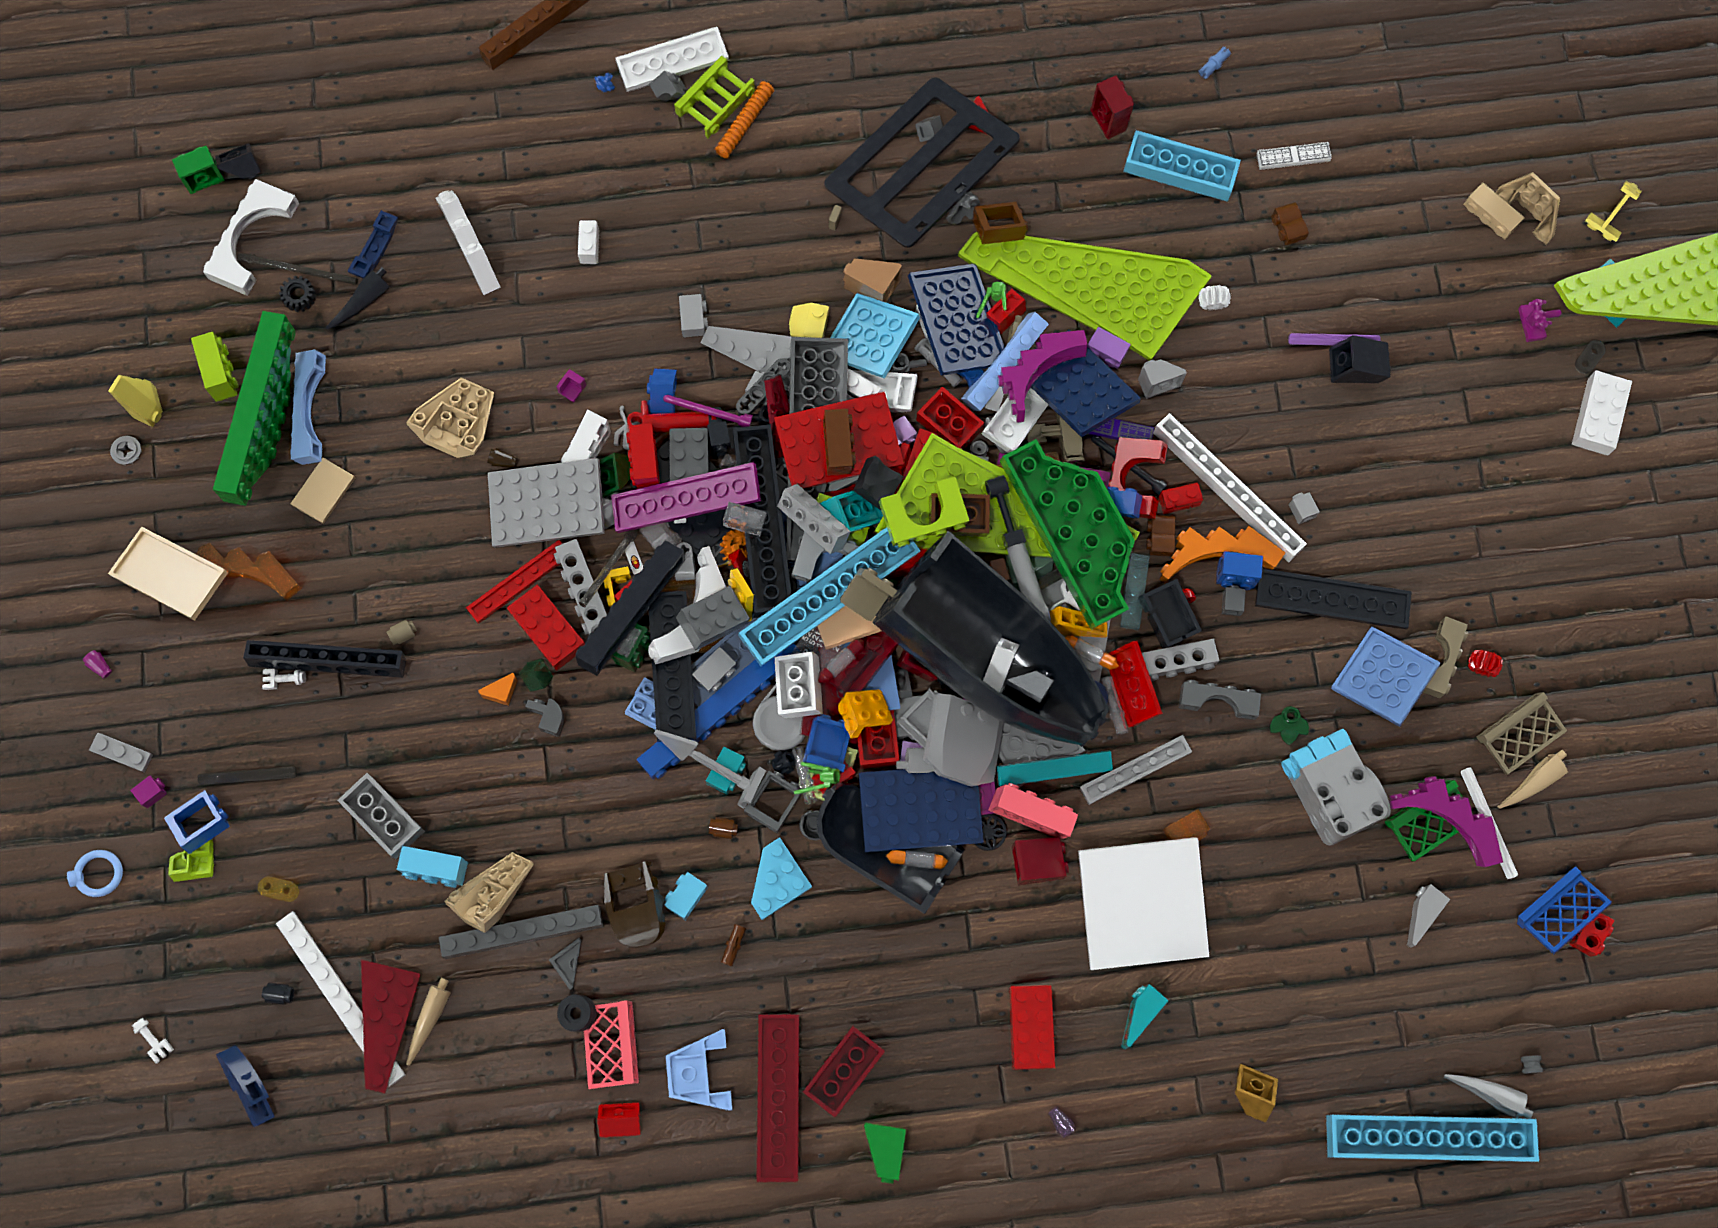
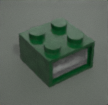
[611,624,651,672]

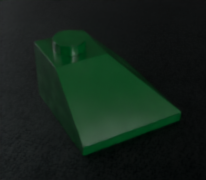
[600,453,631,498]

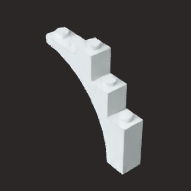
[436,191,500,295]

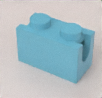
[664,872,708,921]

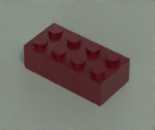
[803,1026,885,1118]

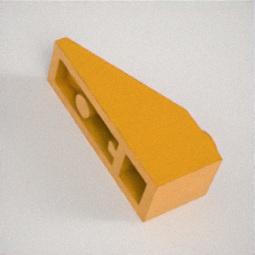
[1049,606,1107,638]

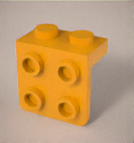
[838,689,893,738]

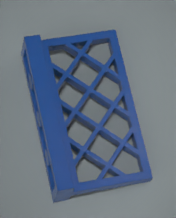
[1517,866,1612,954]

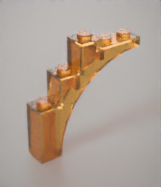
[196,542,302,601]

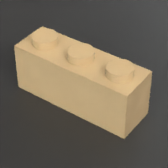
[1464,183,1525,239]

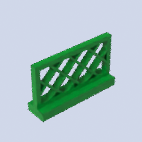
[1384,780,1473,862]

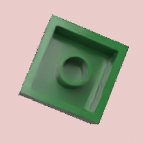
[172,146,224,194]

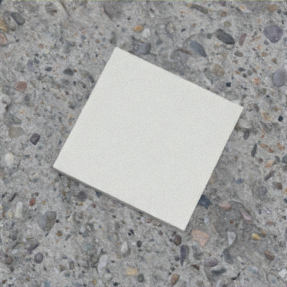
[1078,837,1209,970]

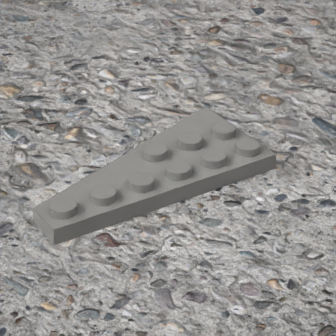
[700,326,791,386]

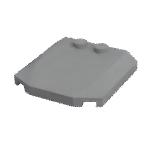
[923,694,1003,787]

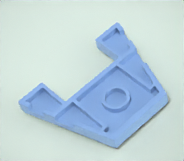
[666,1029,732,1110]

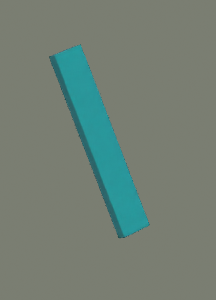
[997,750,1113,787]

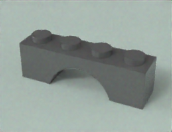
[1178,680,1261,720]

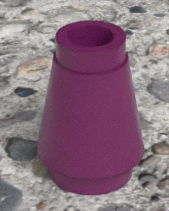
[83,650,112,679]

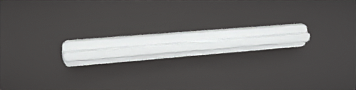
[1461,768,1518,879]

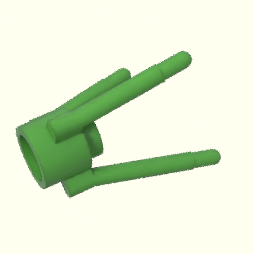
[976,282,1007,318]
[794,762,840,794]

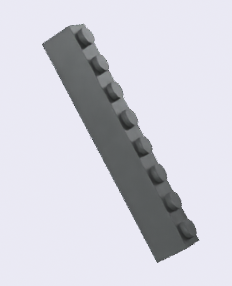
[439,905,604,959]

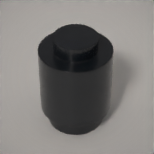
[262,983,294,1005]

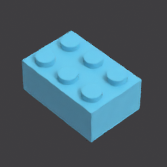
[397,846,468,888]

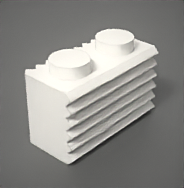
[578,221,600,264]

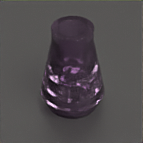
[1048,1106,1077,1138]

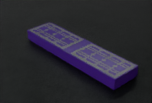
[1088,419,1154,440]

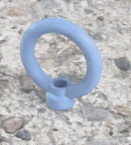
[67,850,123,897]

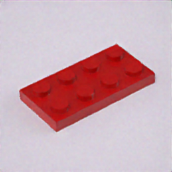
[1108,641,1162,727]

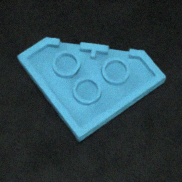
[751,837,812,920]

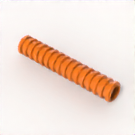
[715,81,774,158]

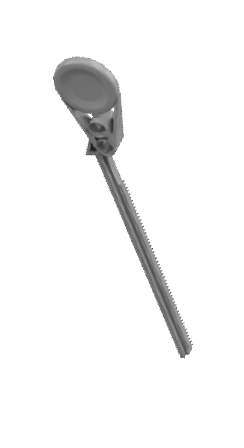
[752,684,805,751]

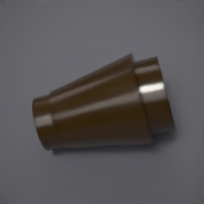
[487,448,517,468]

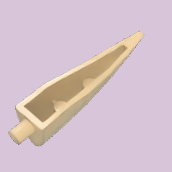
[1497,750,1568,809]
[406,978,451,1066]

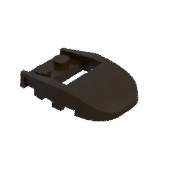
[604,861,666,948]

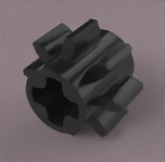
[772,750,796,775]

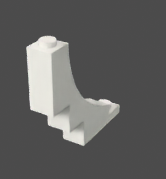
[648,546,726,664]

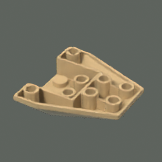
[1496,172,1560,245]
[407,378,494,458]
[444,853,534,933]

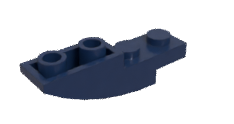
[216,1045,274,1127]

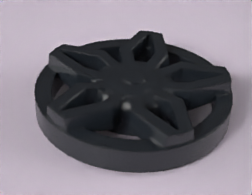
[974,814,1007,851]

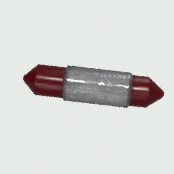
[818,639,864,683]

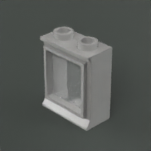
[896,689,939,749]

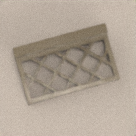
[1476,692,1567,775]

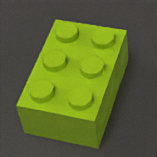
[191,331,239,402]

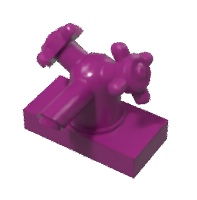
[1518,299,1562,342]

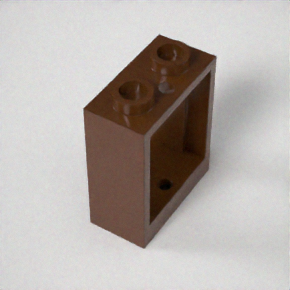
[972,202,1028,245]

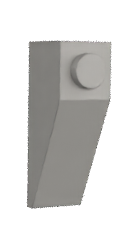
[1407,884,1450,948]

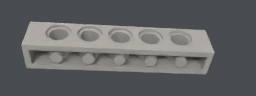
[554,539,620,648]

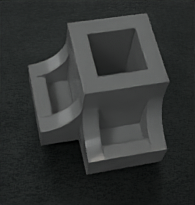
[649,70,687,102]

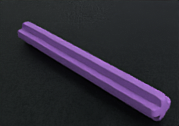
[1288,333,1381,345]

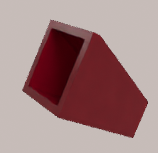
[1011,837,1069,886]

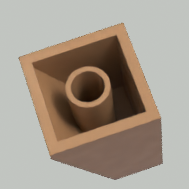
[843,258,902,303]

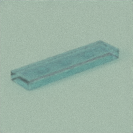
[1120,553,1150,630]

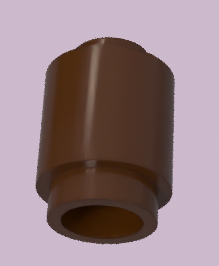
[709,817,738,839]

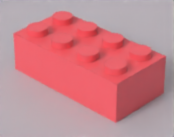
[988,783,1078,840]

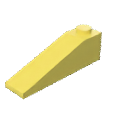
[789,303,829,338]
[109,375,163,427]

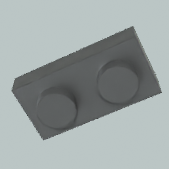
[894,669,912,699]

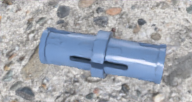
[1199,47,1231,79]

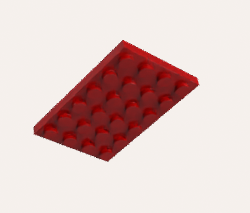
[774,392,904,489]

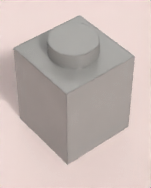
[1289,492,1319,524]

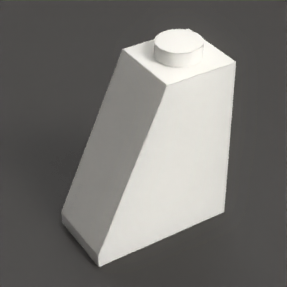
[983,638,1019,692]

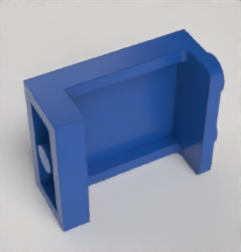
[803,714,850,773]

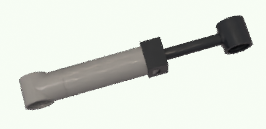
[985,475,1051,622]

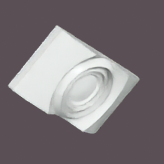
[852,370,918,412]

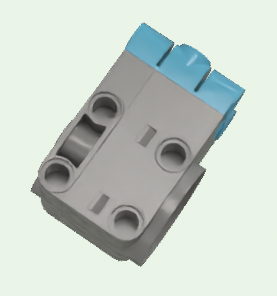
[1281,729,1391,846]

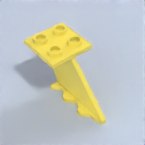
[1585,181,1641,242]

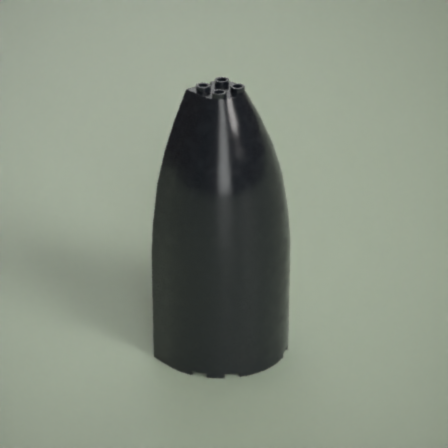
[873,531,1110,747]

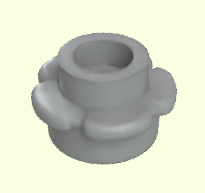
[970,441,988,457]

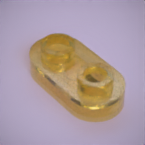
[258,877,299,902]

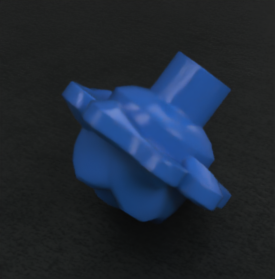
[594,73,615,92]

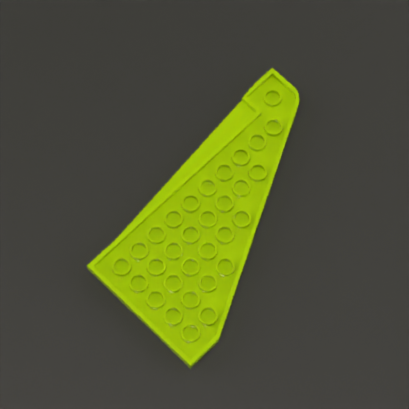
[958,232,1212,361]
[1554,233,1718,325]
[874,433,1140,558]

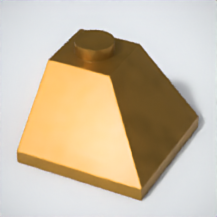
[1235,1064,1278,1123]

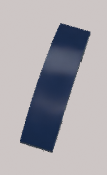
[348,211,398,279]

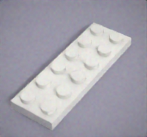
[616,27,729,92]

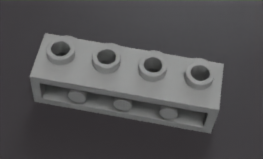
[777,484,851,554]

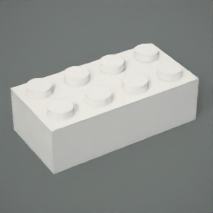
[1572,371,1632,456]

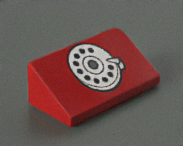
[728,549,751,590]

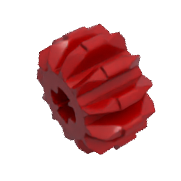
[1468,650,1503,677]

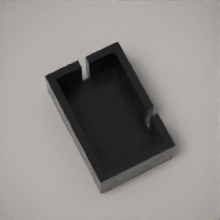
[1138,579,1202,649]

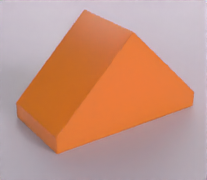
[478,673,518,706]

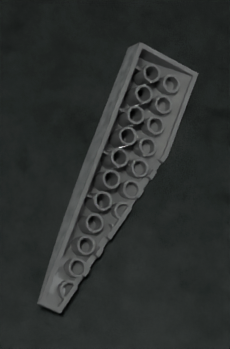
[786,337,848,561]

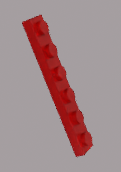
[466,540,562,624]

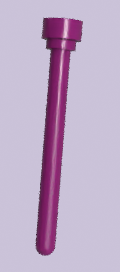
[663,395,753,427]

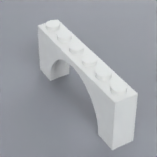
[203,179,299,296]

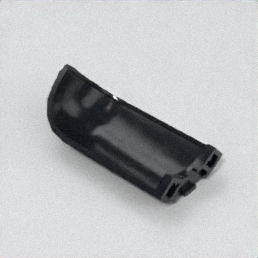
[817,782,965,914]

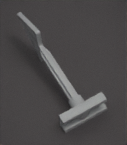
[654,730,766,808]

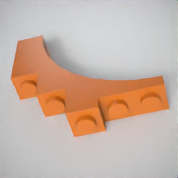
[1159,526,1286,584]

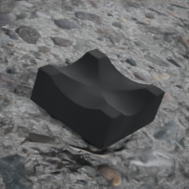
[853,456,904,510]

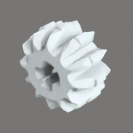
[1199,285,1231,310]

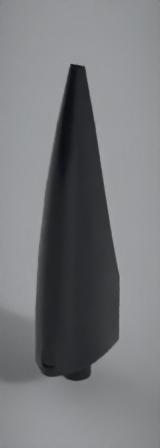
[326,267,390,330]

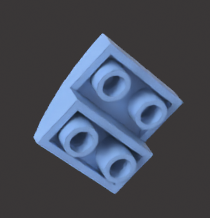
[625,677,656,730]

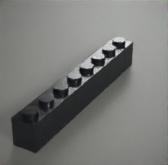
[576,540,685,676]

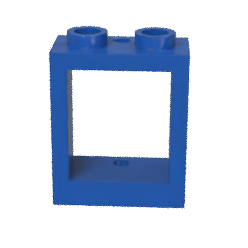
[164,790,230,854]

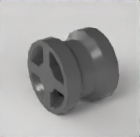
[1520,1055,1544,1074]

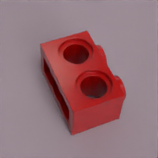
[1569,911,1614,957]

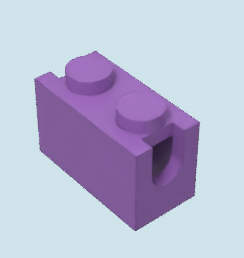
[1087,327,1131,369]

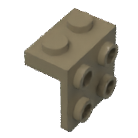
[840,567,897,621]

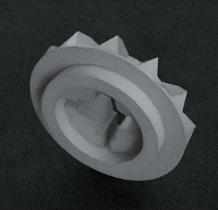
[110,436,142,465]

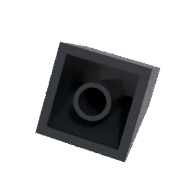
[1329,335,1391,383]

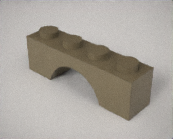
[1423,617,1468,699]

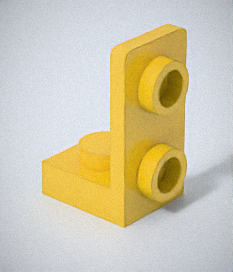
[603,567,631,607]

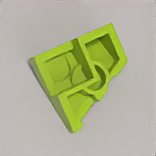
[168,839,214,882]

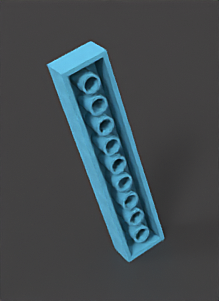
[738,527,920,666]
[1326,1115,1539,1162]

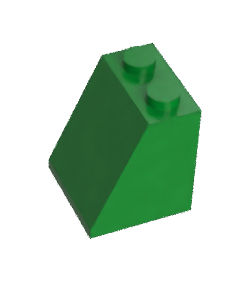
[864,1123,906,1184]

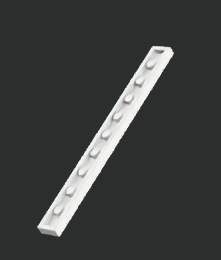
[276,912,405,1088]

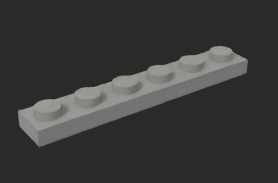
[1080,735,1192,805]

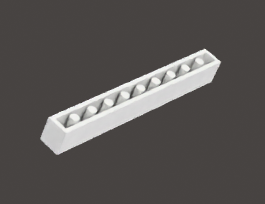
[1153,413,1307,562]

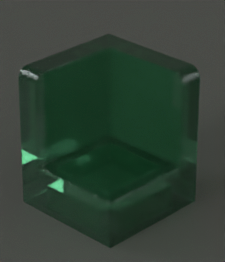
[519,659,553,691]

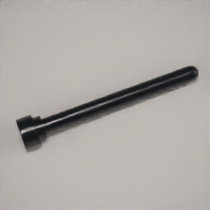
[1091,436,1168,496]

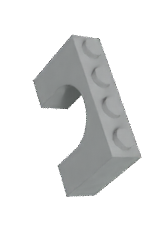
[791,531,860,583]

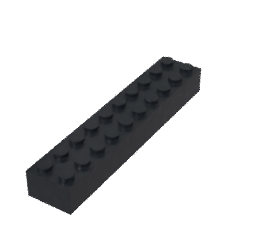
[733,425,791,618]

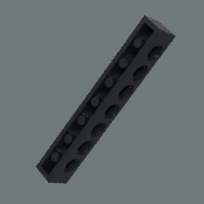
[243,640,406,678]

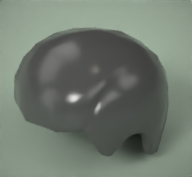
[799,810,820,840]

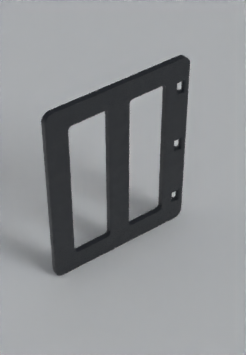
[824,77,1020,248]

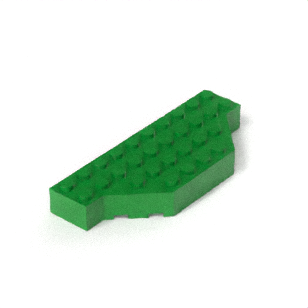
[213,311,296,506]
[1000,439,1135,630]

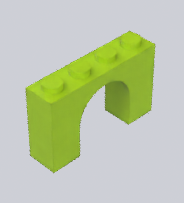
[879,476,969,548]

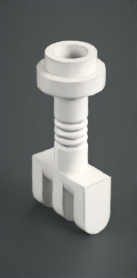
[262,669,306,690]
[133,1018,174,1063]

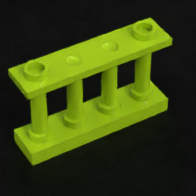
[674,55,755,138]

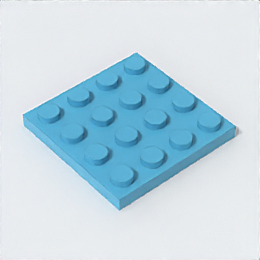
[830,293,920,379]

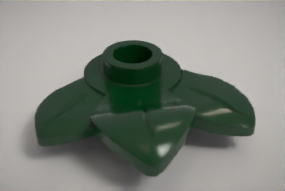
[1270,706,1309,745]

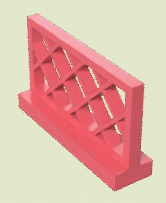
[584,1001,639,1089]

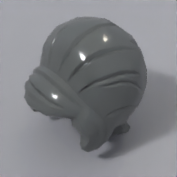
[946,185,980,224]

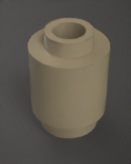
[387,619,417,645]

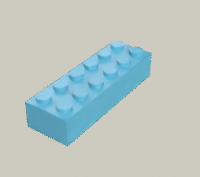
[1123,130,1241,202]

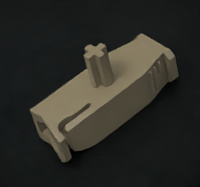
[1040,413,1084,466]

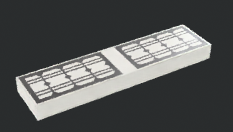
[1257,142,1332,170]

